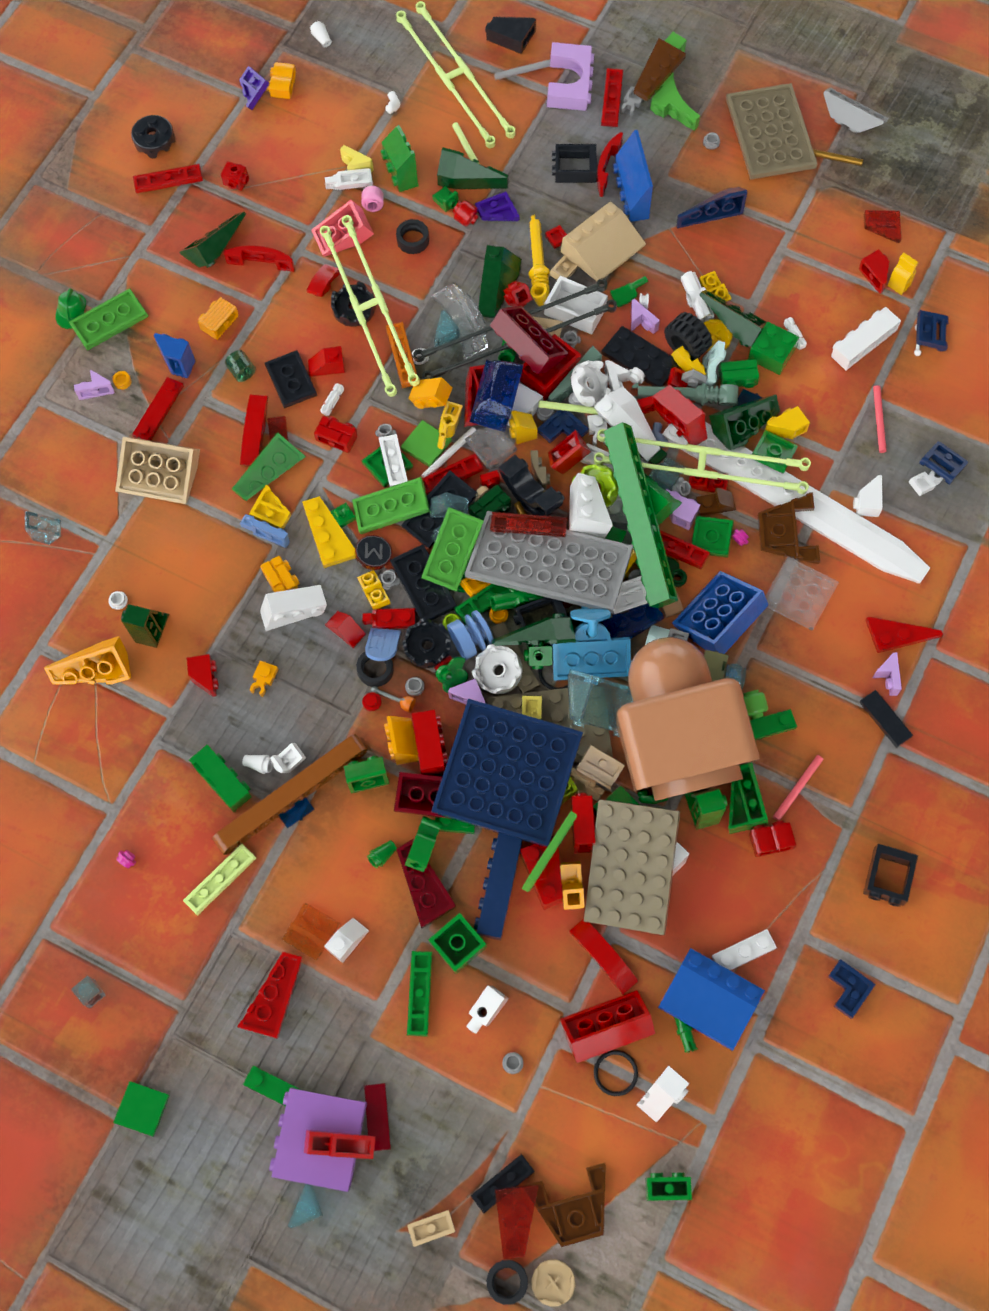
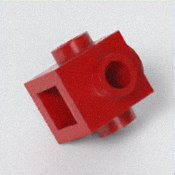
[220,161,249,191]
[503,281,533,307]

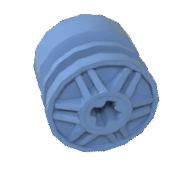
[447,610,493,660]

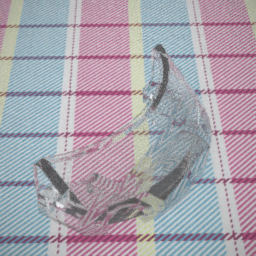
[431,283,489,360]

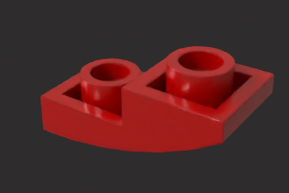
[307,264,340,297]
[689,470,729,493]

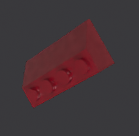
[490,305,569,374]
[394,772,452,819]

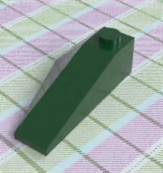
[179,212,246,268]

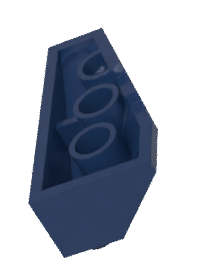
[676,187,748,229]

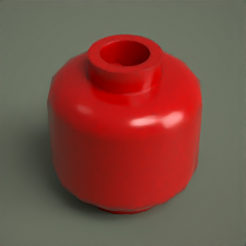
[452,200,479,227]

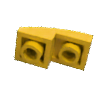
[698,271,732,301]
[671,346,706,375]
[357,570,391,610]

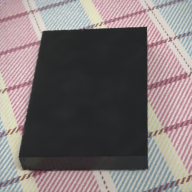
[264,350,317,408]

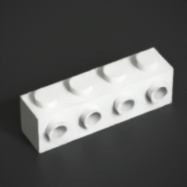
[831,307,901,370]

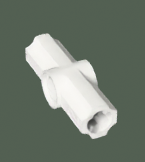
[681,271,714,323]

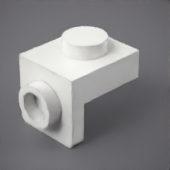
[270,743,306,773]

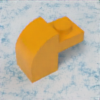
[560,861,584,910]

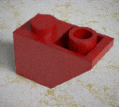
[186,654,219,697]

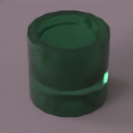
[225,350,256,382]

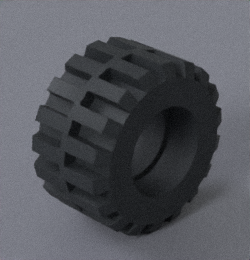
[664,312,712,361]

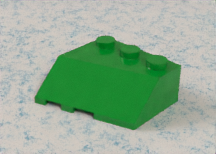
[380,125,418,192]

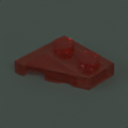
[864,210,902,243]

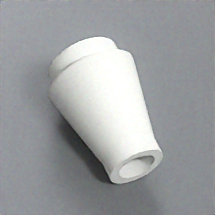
[310,21,332,47]
[243,754,273,774]

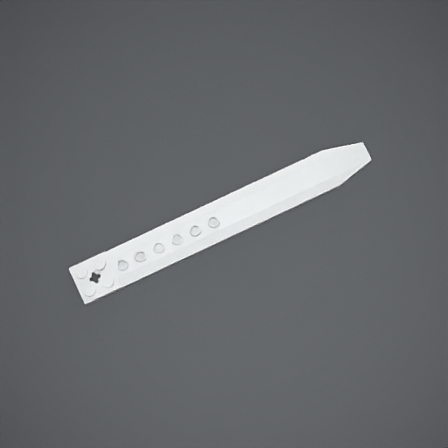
[663,422,930,584]

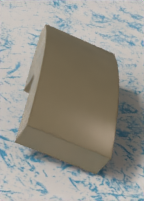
[531,450,550,490]

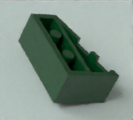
[121,604,169,648]

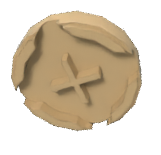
[531,1259,575,1307]

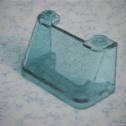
[568,669,633,737]

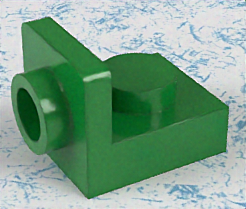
[432,186,459,212]

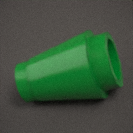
[367,840,397,868]

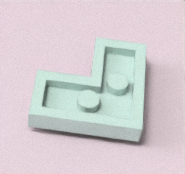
[702,341,726,388]

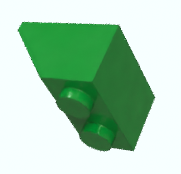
[344,756,389,794]

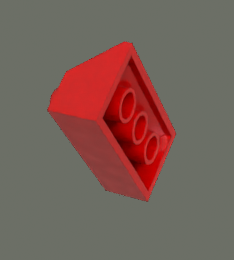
[560,990,656,1063]

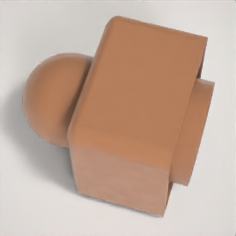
[616,637,760,801]

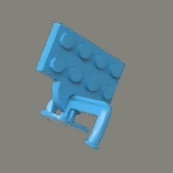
[552,606,631,681]

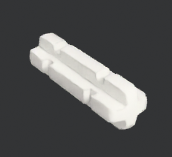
[784,317,807,350]
[320,383,344,416]

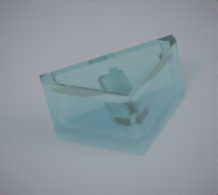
[434,310,459,347]
[430,492,468,517]
[287,1184,323,1228]

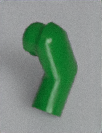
[637,789,668,804]

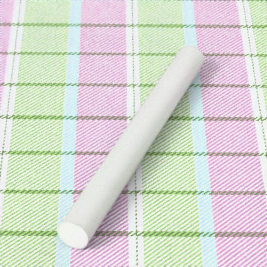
[421,427,477,478]

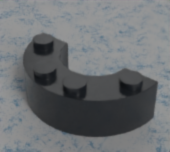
[498,455,565,519]

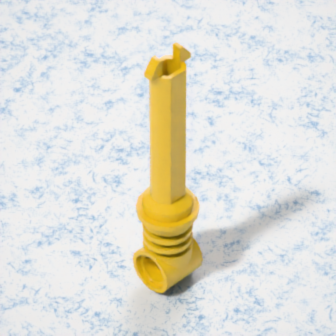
[529,214,550,307]

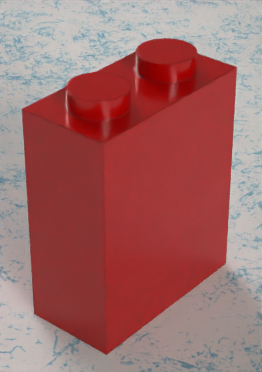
[571,793,595,854]

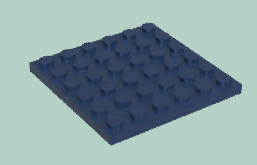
[432,699,583,847]

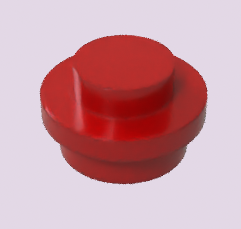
[362,692,382,711]

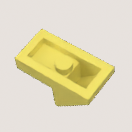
[340,145,374,172]

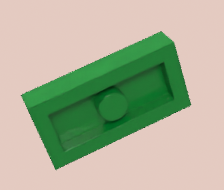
[435,817,475,834]

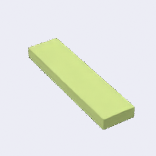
[183,844,257,916]

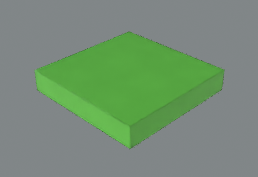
[401,420,452,467]

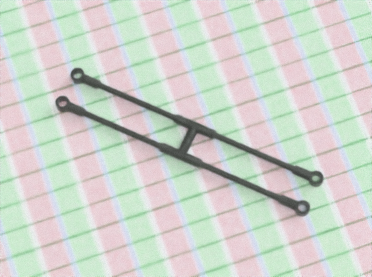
[413,279,617,379]

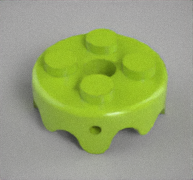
[572,464,619,509]

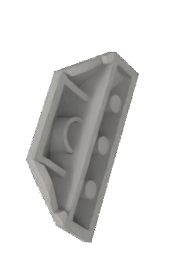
[823,87,889,133]

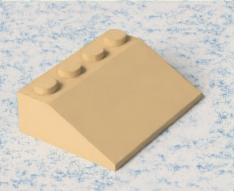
[561,202,646,281]
[115,437,200,504]

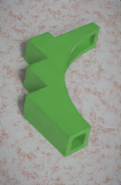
[649,32,700,131]

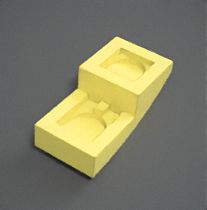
[522,696,542,720]

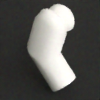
[385,91,400,114]

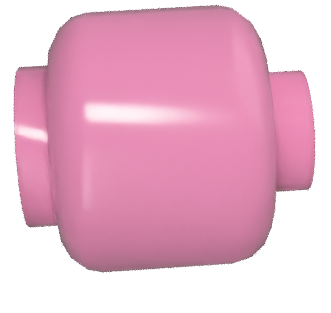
[361,186,384,212]

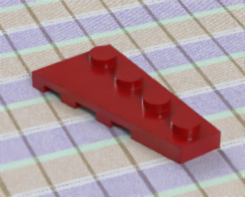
[237,952,303,1039]

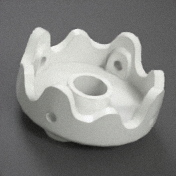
[571,360,613,407]
[472,644,523,694]

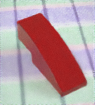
[304,1130,375,1159]

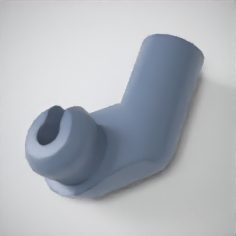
[652,422,668,448]

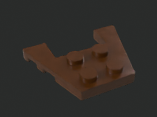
[757,492,820,564]
[524,1163,606,1247]

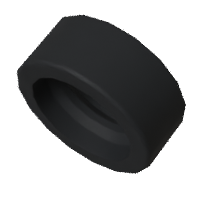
[396,219,429,254]
[356,652,394,687]
[486,1260,528,1305]

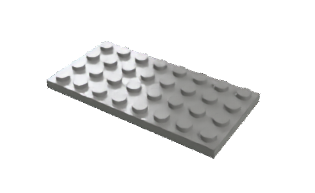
[465,511,633,614]

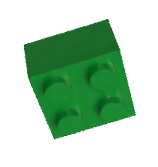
[748,321,799,375]
[428,913,487,974]

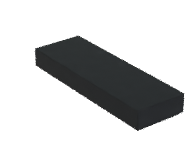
[859,690,913,748]
[471,1154,535,1213]

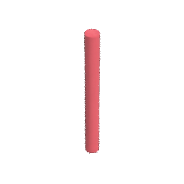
[873,385,887,453]
[773,755,823,821]

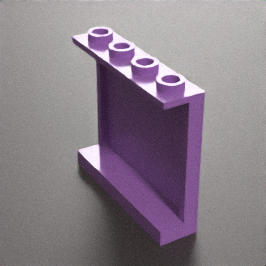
[269,1088,367,1192]

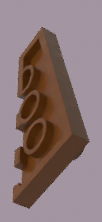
[634,38,686,101]

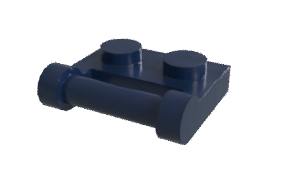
[916,310,949,352]
[919,441,968,485]

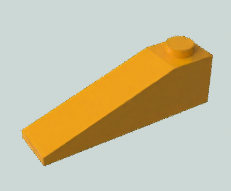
[44,636,131,684]

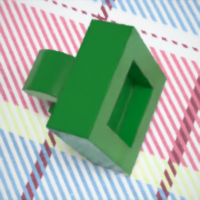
[330,503,356,528]

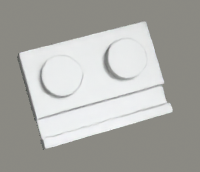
[613,576,647,614]

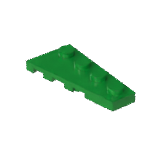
[231,433,306,501]

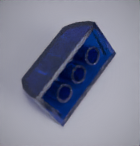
[469,360,523,432]

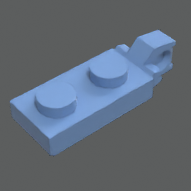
[240,514,290,548]

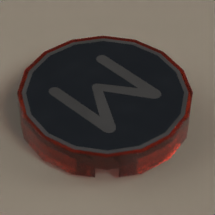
[354,535,392,570]

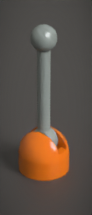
[371,686,416,713]

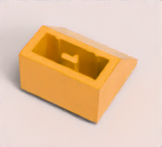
[384,716,419,765]

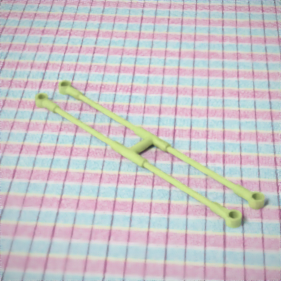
[396,1,516,148]
[320,215,420,397]
[594,429,811,494]

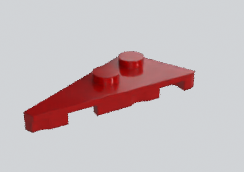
[865,617,943,653]

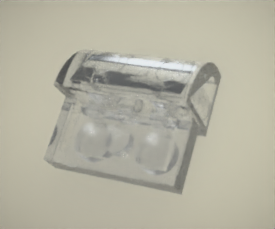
[465,421,517,469]

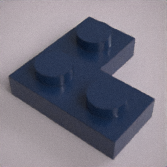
[537,410,589,443]
[828,959,876,1019]

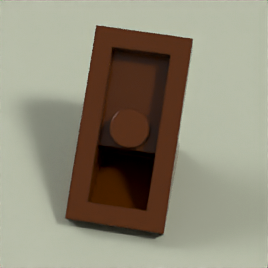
[695,488,736,516]

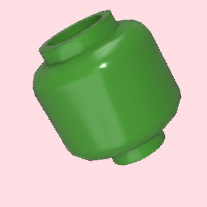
[743,690,768,719]

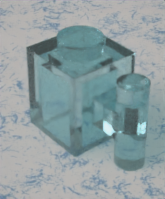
[649,457,685,491]

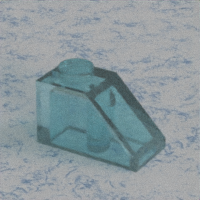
[25,511,61,545]
[723,664,746,690]

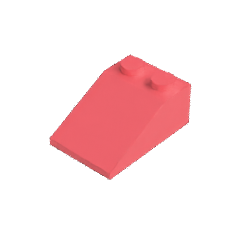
[311,200,374,257]

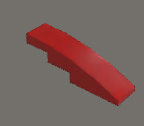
[240,394,268,466]

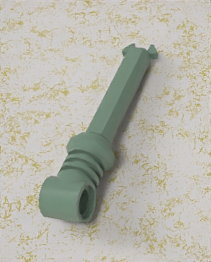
[632,383,739,406]

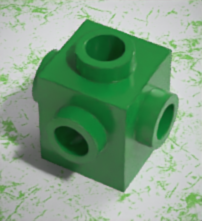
[524,641,552,669]

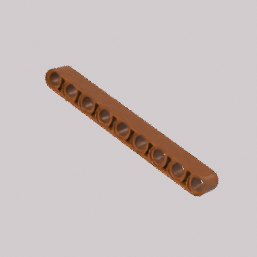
[212,734,368,855]

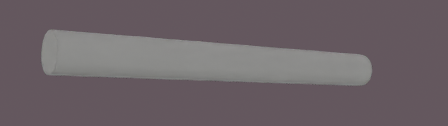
[494,60,550,80]

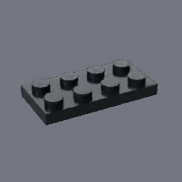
[601,326,679,387]
[401,470,478,550]
[390,544,457,620]

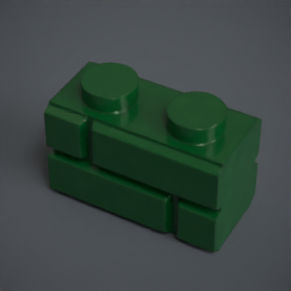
[469,485,511,521]

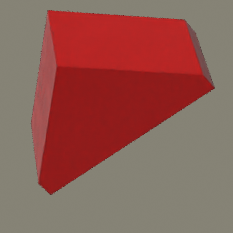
[325,611,366,648]

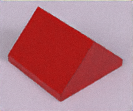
[548,430,591,474]

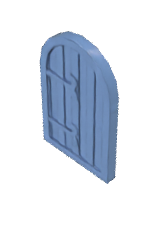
[365,628,401,661]

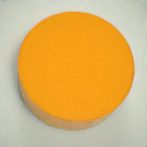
[112,371,132,390]

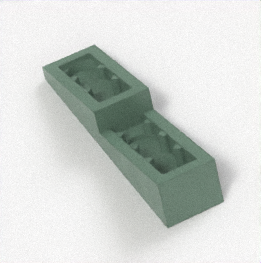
[548,346,602,403]

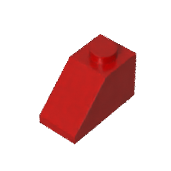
[859,249,890,294]
[308,346,345,377]

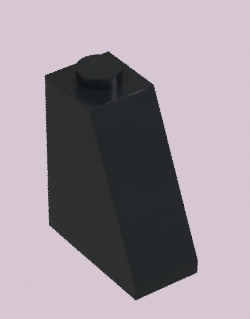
[485,17,536,54]

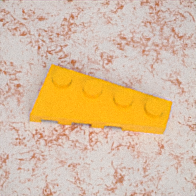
[302,496,358,568]

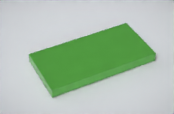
[69,288,148,351]
[352,477,430,534]
[421,507,484,592]
[522,811,577,892]

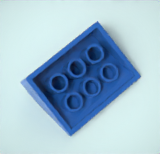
[612,130,653,222]
[672,571,768,654]
[658,948,765,1051]

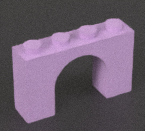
[547,42,594,111]

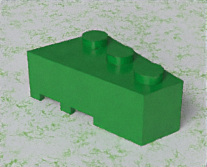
[644,473,682,526]
[189,744,252,812]
[728,763,768,834]
[684,787,728,830]

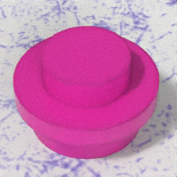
[732,529,749,546]
[116,850,136,868]

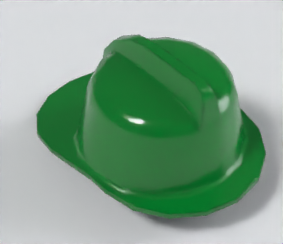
[55,288,86,329]

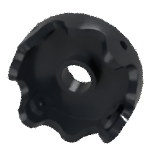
[131,115,176,159]
[331,282,375,327]
[402,618,451,668]

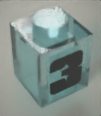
[71,975,106,1008]

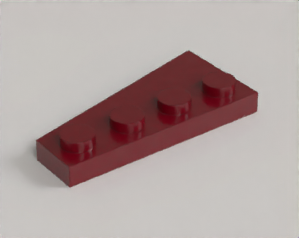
[396,839,456,929]

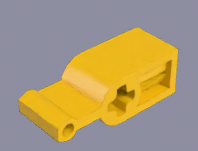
[887,252,918,295]
[437,401,463,449]

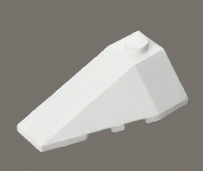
[594,387,660,462]

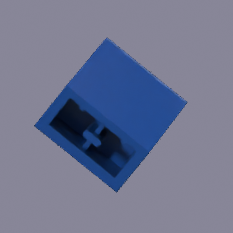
[154,333,196,378]

